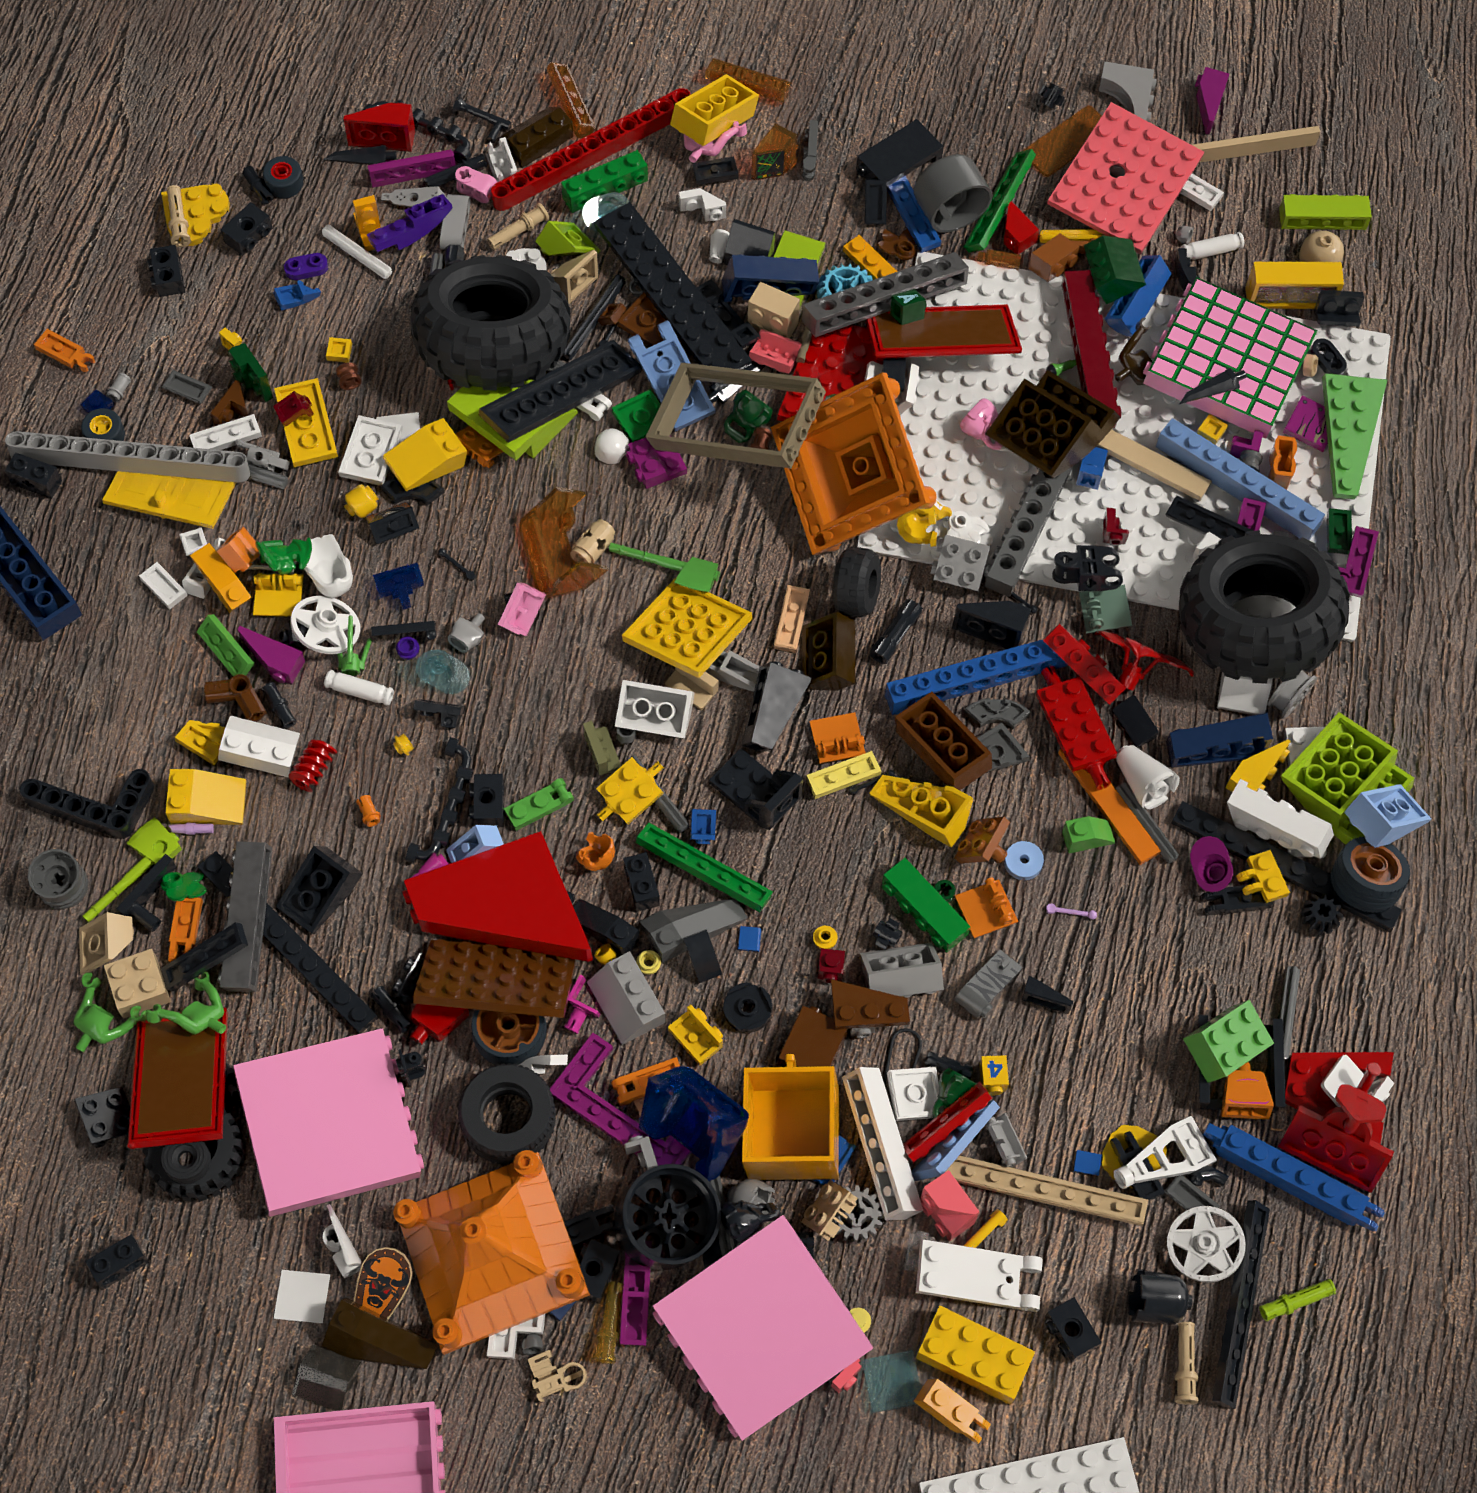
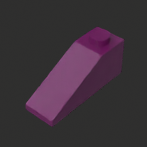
[1195,67,1229,135]
[237,626,305,685]

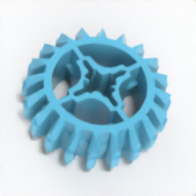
[817,263,873,299]

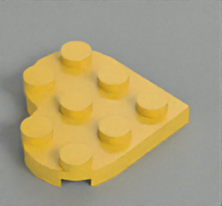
[161,184,230,246]

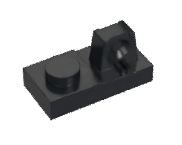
[413,699,465,728]

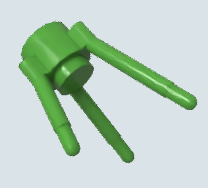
[337,615,372,676]

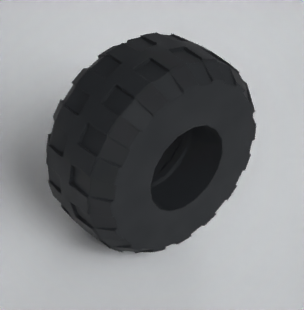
[833,547,881,617]

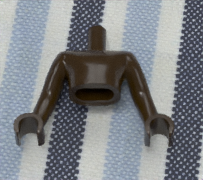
[1114,318,1153,385]

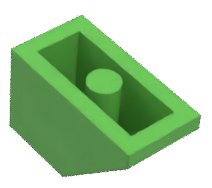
[1062,816,1115,854]

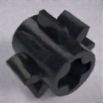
[1038,82,1066,109]
[872,918,903,950]

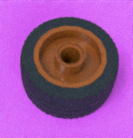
[1331,836,1411,913]

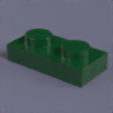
[1327,508,1352,554]

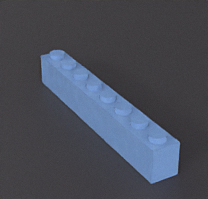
[1156,418,1325,541]

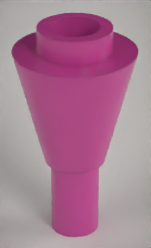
[411,852,448,878]

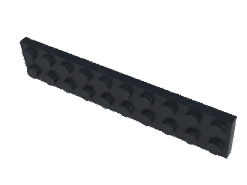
[594,202,752,385]

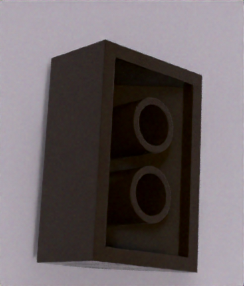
[497,107,573,168]
[802,612,856,691]

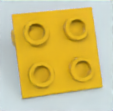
[253,573,304,617]

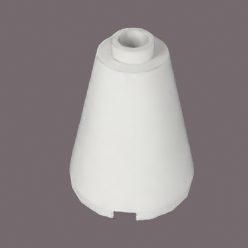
[1116,745,1180,809]

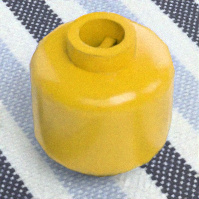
[344,484,379,518]

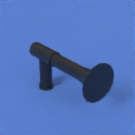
[452,93,512,143]

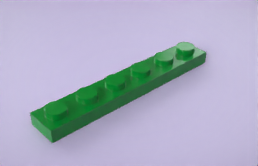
[964,149,1036,253]
[635,823,773,913]

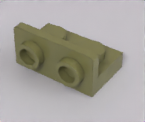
[583,721,621,776]

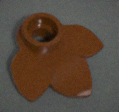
[878,229,915,260]

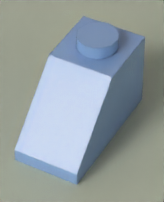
[446,825,504,863]

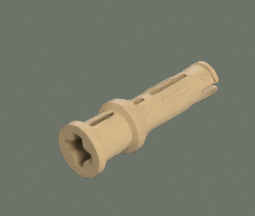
[167,185,191,248]
[487,203,549,250]
[1175,1322,1198,1405]

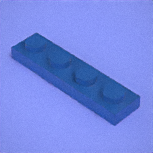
[887,176,941,253]

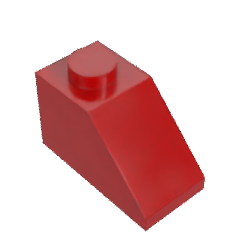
[1004,201,1040,255]

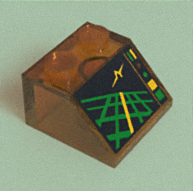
[751,123,798,180]

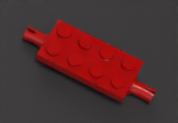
[1036,666,1117,790]

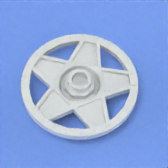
[290,596,360,654]
[1167,1206,1245,1283]

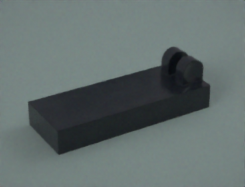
[371,621,437,640]

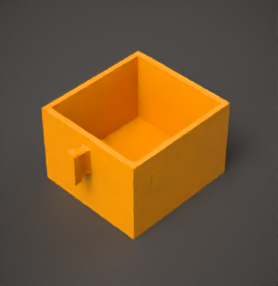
[742,1054,839,1180]

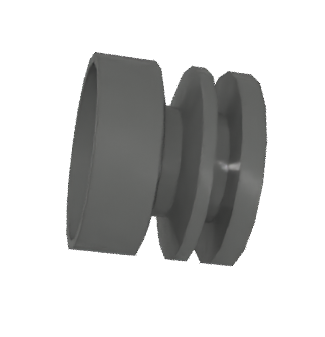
[27,849,89,910]

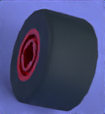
[263,156,303,199]

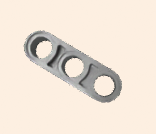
[440,194,470,250]

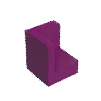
[1229,430,1264,459]

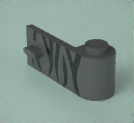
[955,950,1023,1019]

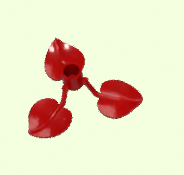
[1094,630,1194,691]

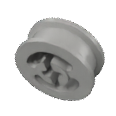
[1267,670,1317,718]

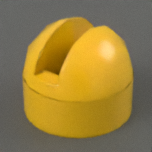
[594,944,616,965]

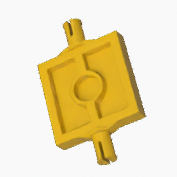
[596,757,664,825]

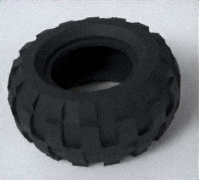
[410,255,570,390]
[1179,530,1350,684]

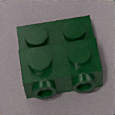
[228,342,273,402]

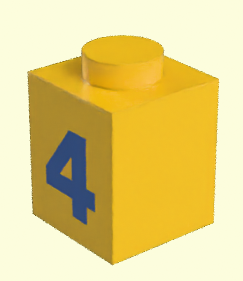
[979,1055,1009,1095]

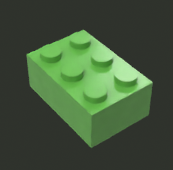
[1183,1000,1274,1083]

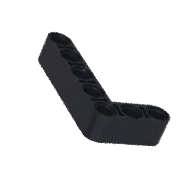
[19,769,154,839]

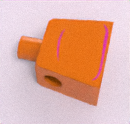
[1221,1062,1274,1120]

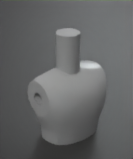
[448,613,485,653]

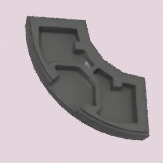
[964,698,1031,729]

